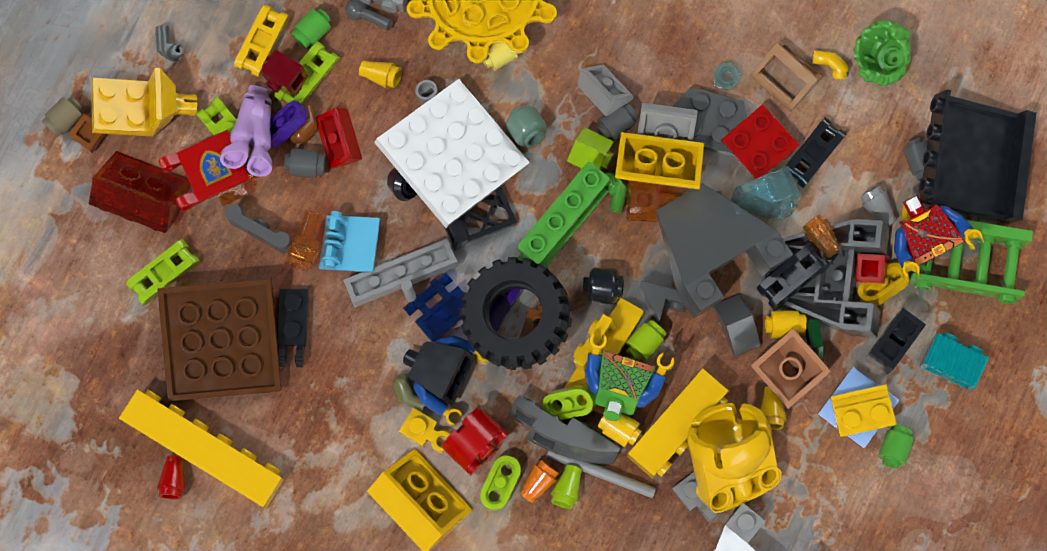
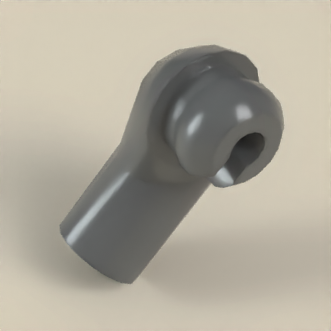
[155,25,184,61]

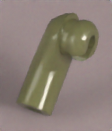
[393,374,425,411]

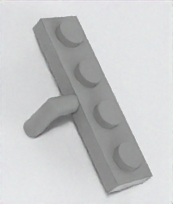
[343,239,458,308]

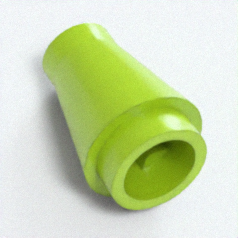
[551,464,582,509]

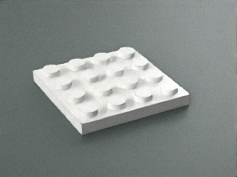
[374,79,529,228]

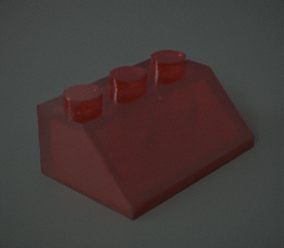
[88,151,191,234]

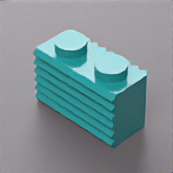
[920,332,989,391]

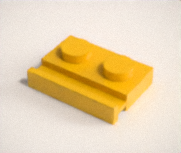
[830,384,896,437]

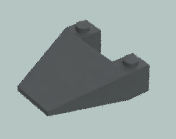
[656,183,793,319]
[764,219,889,338]

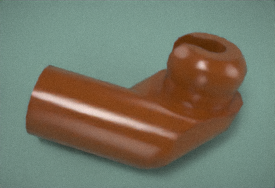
[290,104,317,144]

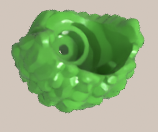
[853,19,911,86]

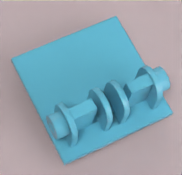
[319,211,380,273]

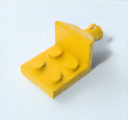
[91,68,197,137]

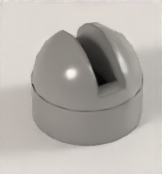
[415,80,438,104]

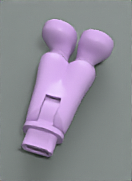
[220,85,273,177]

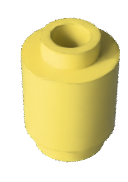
[483,43,518,71]

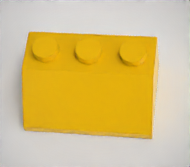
[615,132,704,189]
[367,449,473,551]

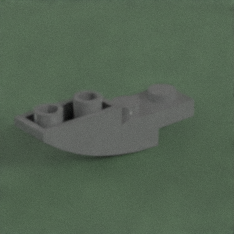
[509,395,621,464]

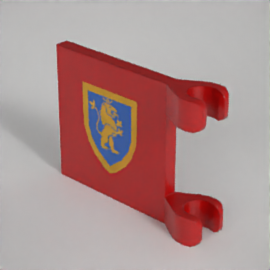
[159,130,250,212]

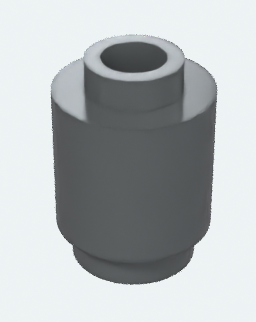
[596,103,639,141]
[903,138,928,181]
[285,148,326,178]

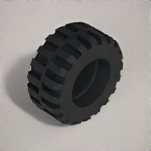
[459,257,572,370]

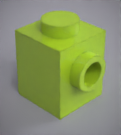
[567,127,614,170]

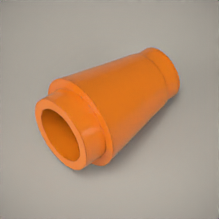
[520,459,559,503]

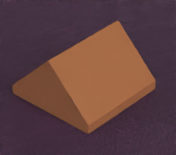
[751,328,831,409]

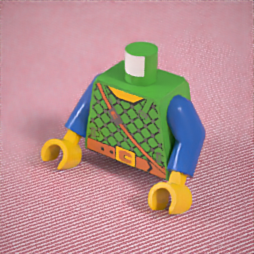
[585,333,675,421]

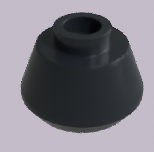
[387,167,418,201]

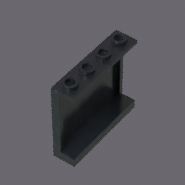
[919,89,1037,224]

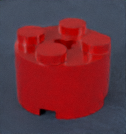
[441,407,509,476]

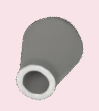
[860,185,897,226]

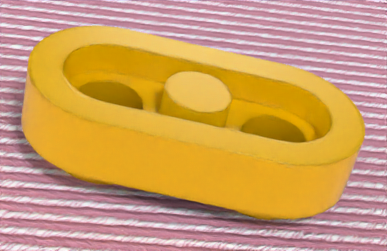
[857,263,910,306]

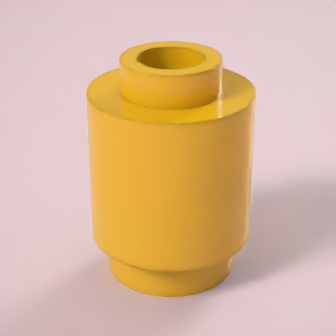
[764,310,806,339]
[598,413,642,447]

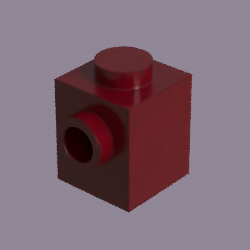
[260,50,309,98]

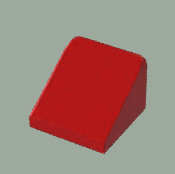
[856,254,889,283]

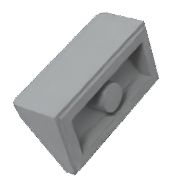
[578,64,633,116]

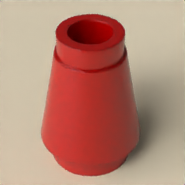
[157,456,185,500]

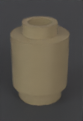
[42,96,83,137]

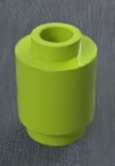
[625,320,667,362]

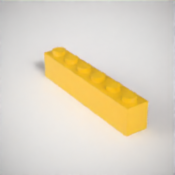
[119,389,285,509]

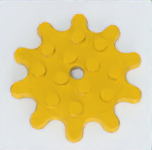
[407,0,557,64]

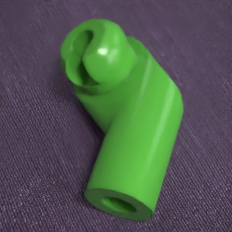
[605,172,628,213]

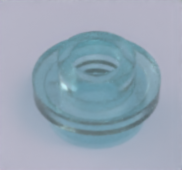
[713,63,740,90]

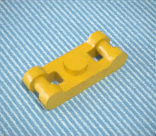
[234,4,290,78]

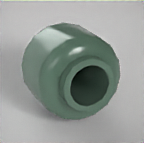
[506,106,547,148]

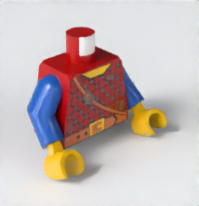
[894,195,984,282]

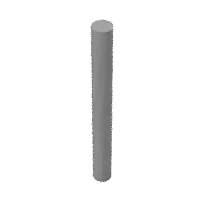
[546,451,656,498]

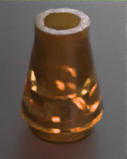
[802,215,842,258]

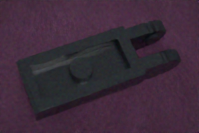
[278,289,309,368]

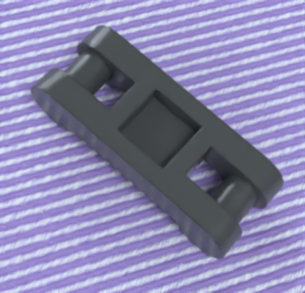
[225,204,293,253]

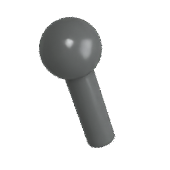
[345,0,393,30]

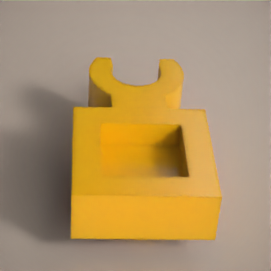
[398,407,450,453]

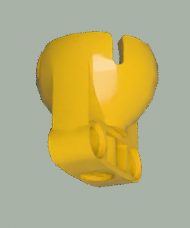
[687,403,782,513]

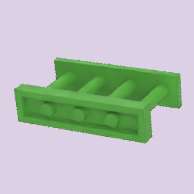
[909,220,1033,304]

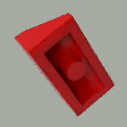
[316,107,362,169]

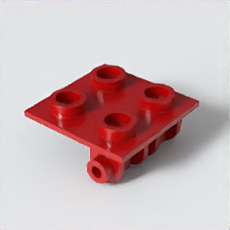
[721,104,799,181]

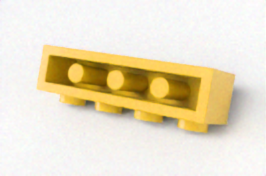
[627,368,728,479]

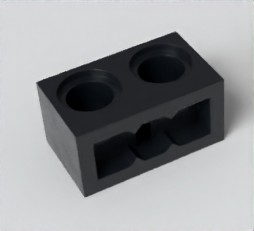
[865,308,926,374]

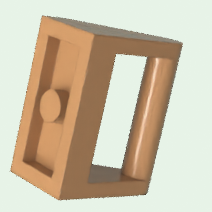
[750,41,824,112]

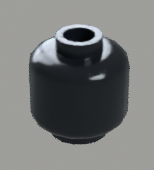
[583,267,624,305]

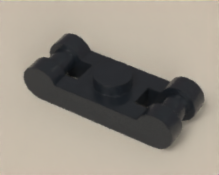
[781,117,847,189]
[757,243,831,311]

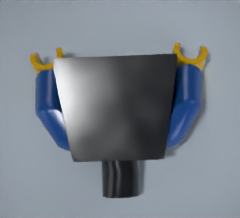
[403,336,489,426]

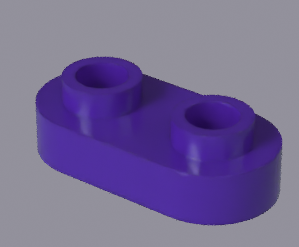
[270,101,307,148]

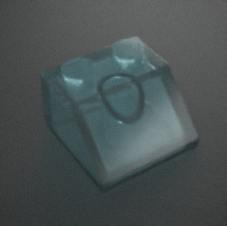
[731,166,801,220]

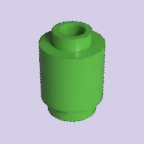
[291,8,331,49]
[878,425,914,469]

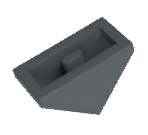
[713,294,761,357]

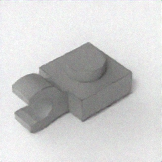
[672,472,719,522]

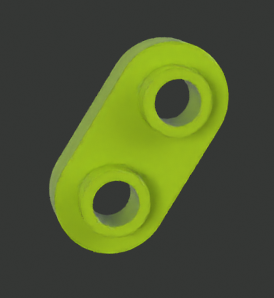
[542,385,596,420]
[480,455,521,511]

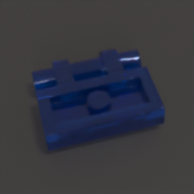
[403,273,464,342]

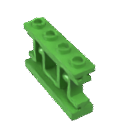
[517,162,610,267]

